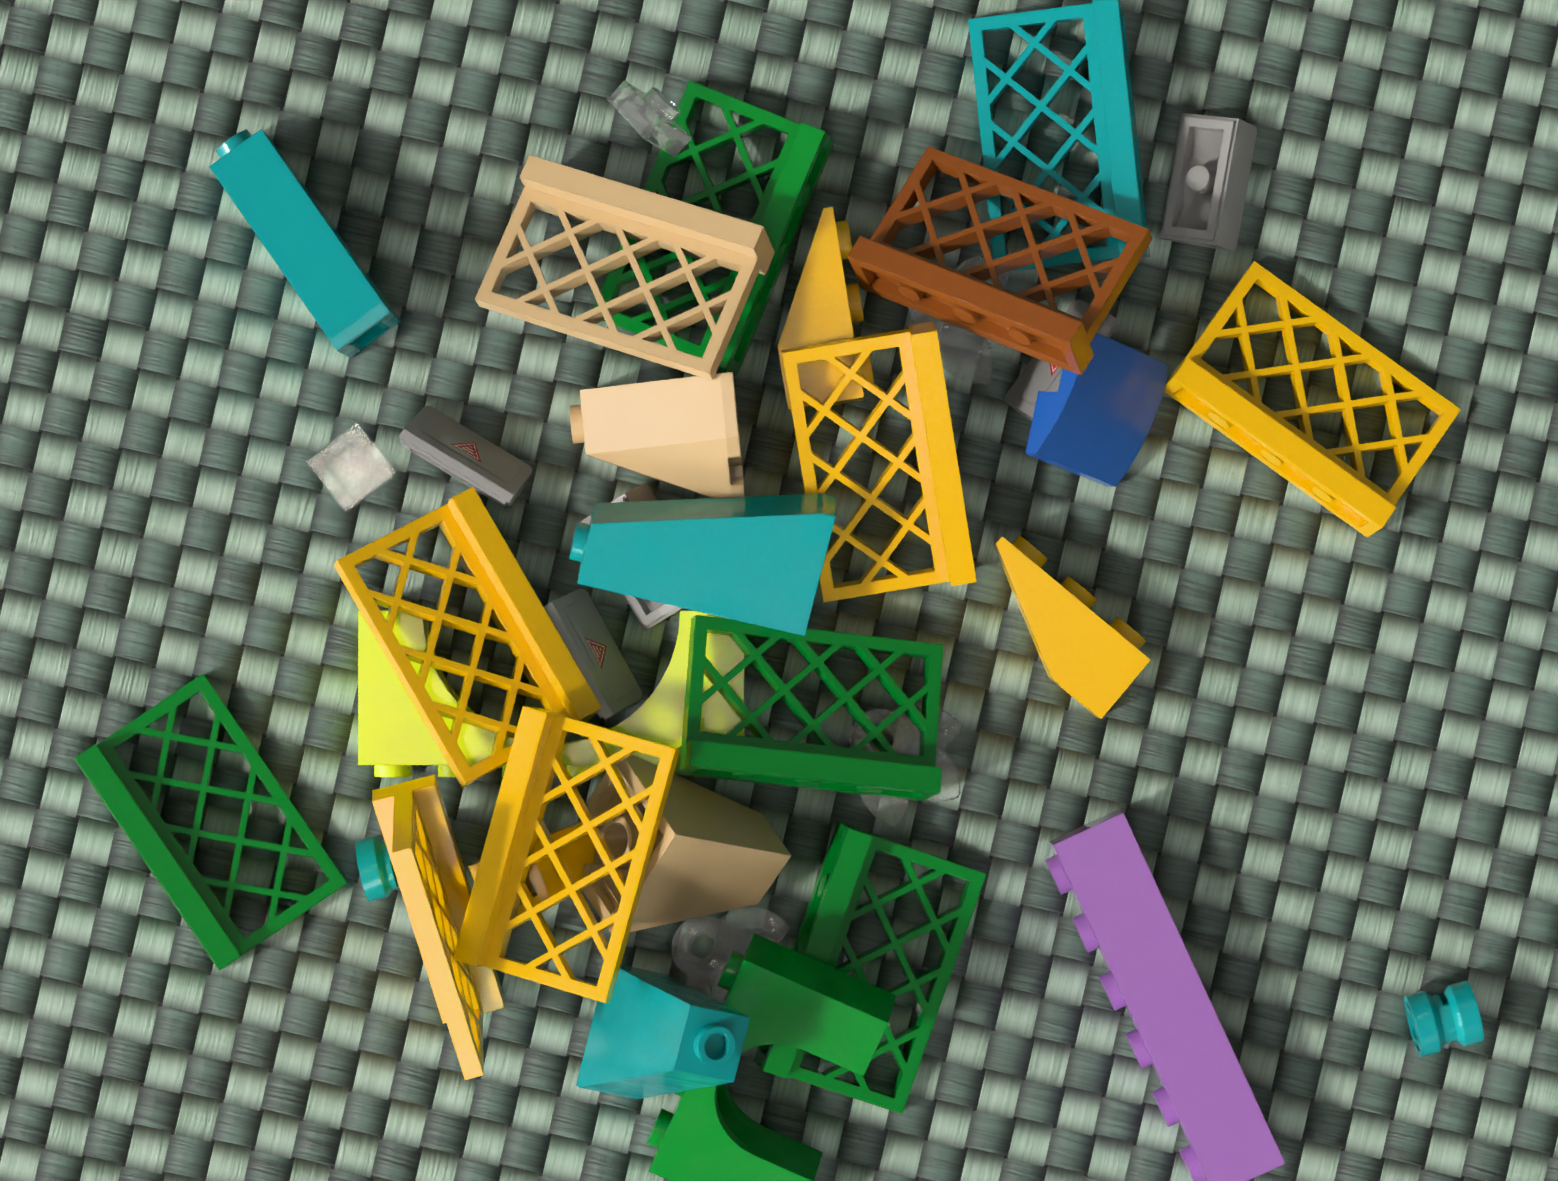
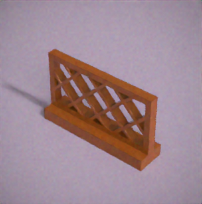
[847,146,1152,376]

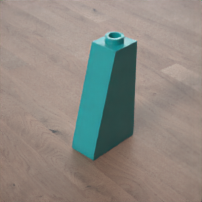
[209,129,402,358]
[569,493,836,636]
[576,965,750,1099]

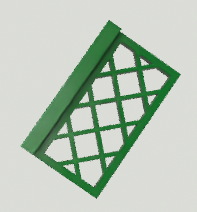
[594,80,835,377]
[674,615,944,801]
[74,674,347,971]
[754,821,986,1114]

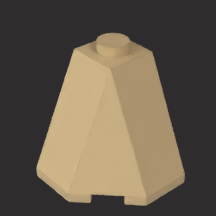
[569,372,745,498]
[583,755,791,933]

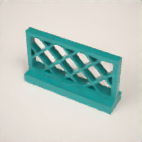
[968,0,1150,272]

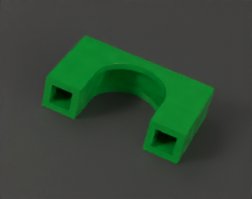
[646,933,896,1181]

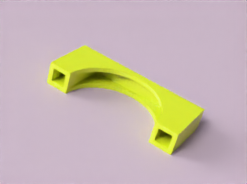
[358,610,745,777]

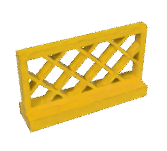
[1164,261,1461,537]
[781,321,977,603]
[334,487,602,788]
[453,706,681,1003]
[372,774,505,1080]

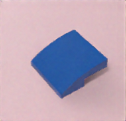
[1025,333,1170,487]

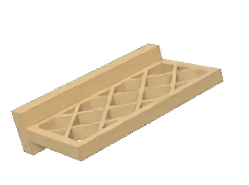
[475,155,775,381]

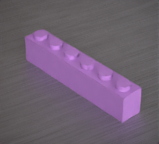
[1045,809,1285,1181]

